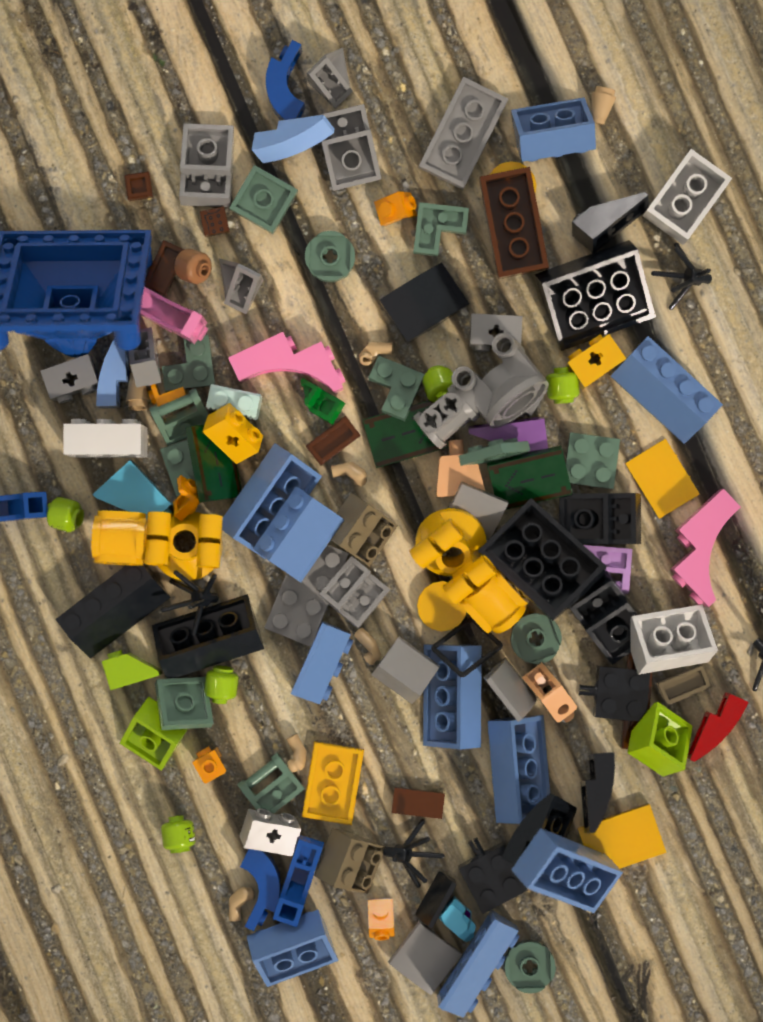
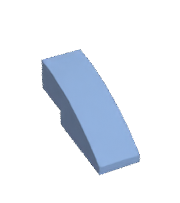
[252,115,334,163]
[96,338,129,409]

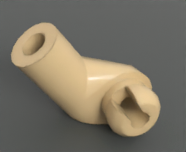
[359,342,394,366]
[331,462,367,486]
[286,734,307,772]
[229,887,255,922]

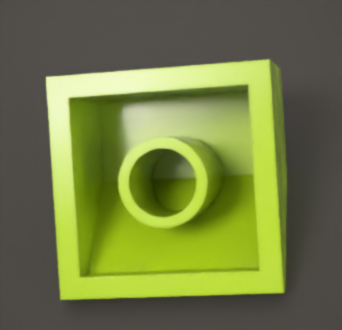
[119,696,188,771]
[627,702,693,777]

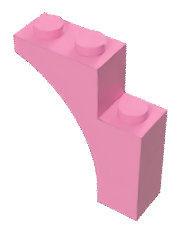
[140,286,208,344]
[228,332,346,394]
[670,489,741,607]

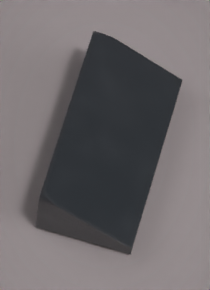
[415,871,456,928]

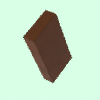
[144,240,184,297]
[306,415,361,466]
[392,787,445,819]

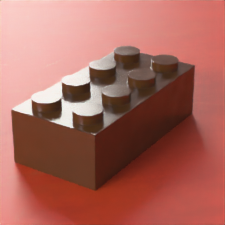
[479,167,549,280]

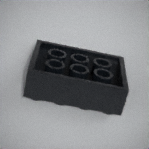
[535,240,656,351]
[478,498,607,621]

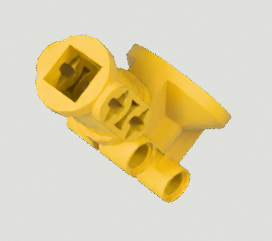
[410,508,528,633]
[91,510,223,581]

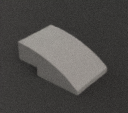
[315,104,382,191]
[179,124,234,207]
[483,657,537,722]

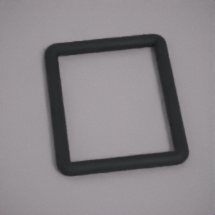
[431,617,503,677]

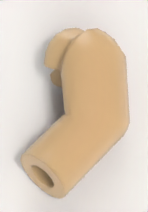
[354,627,381,665]

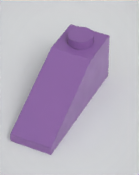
[468,416,548,453]

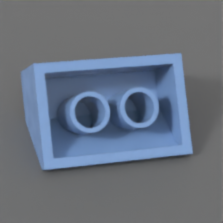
[511,97,596,162]
[253,486,344,582]
[291,622,353,704]
[247,909,339,987]

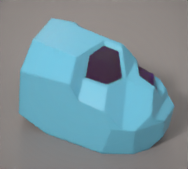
[439,896,476,942]

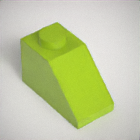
[102,650,162,691]

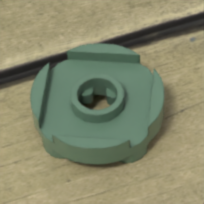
[305,231,355,282]
[510,613,562,664]
[504,940,556,993]

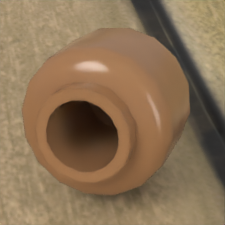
[174,248,212,284]

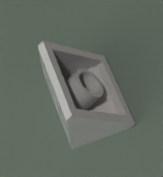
[371,636,440,704]

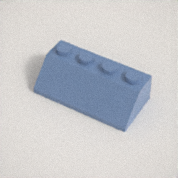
[610,336,723,444]
[222,443,322,559]
[423,644,482,749]
[488,715,550,824]
[437,910,520,1018]

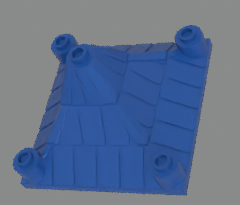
[0,230,153,358]

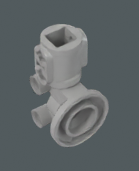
[413,333,549,449]

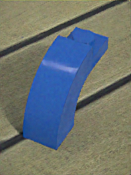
[266,40,305,121]
[0,492,48,522]
[273,835,324,927]
[240,849,281,931]

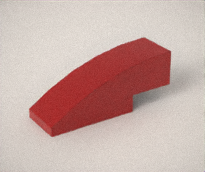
[687,692,749,762]

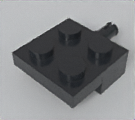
[578,665,650,721]
[458,837,528,914]

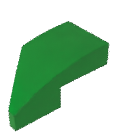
[301,378,346,425]

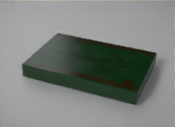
[362,401,449,469]
[185,425,242,503]
[487,445,573,510]

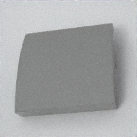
[448,481,508,541]
[319,556,390,629]
[388,921,462,995]

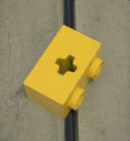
[565,334,626,390]
[202,403,264,464]

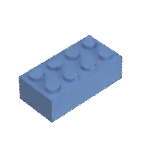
[511,828,623,913]

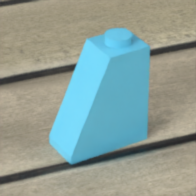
[93,460,173,518]

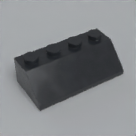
[55,561,171,659]
[152,594,264,679]

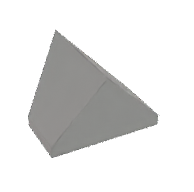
[307,48,353,109]
[219,258,264,314]

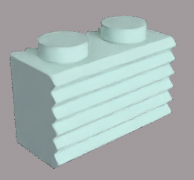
[206,384,262,421]

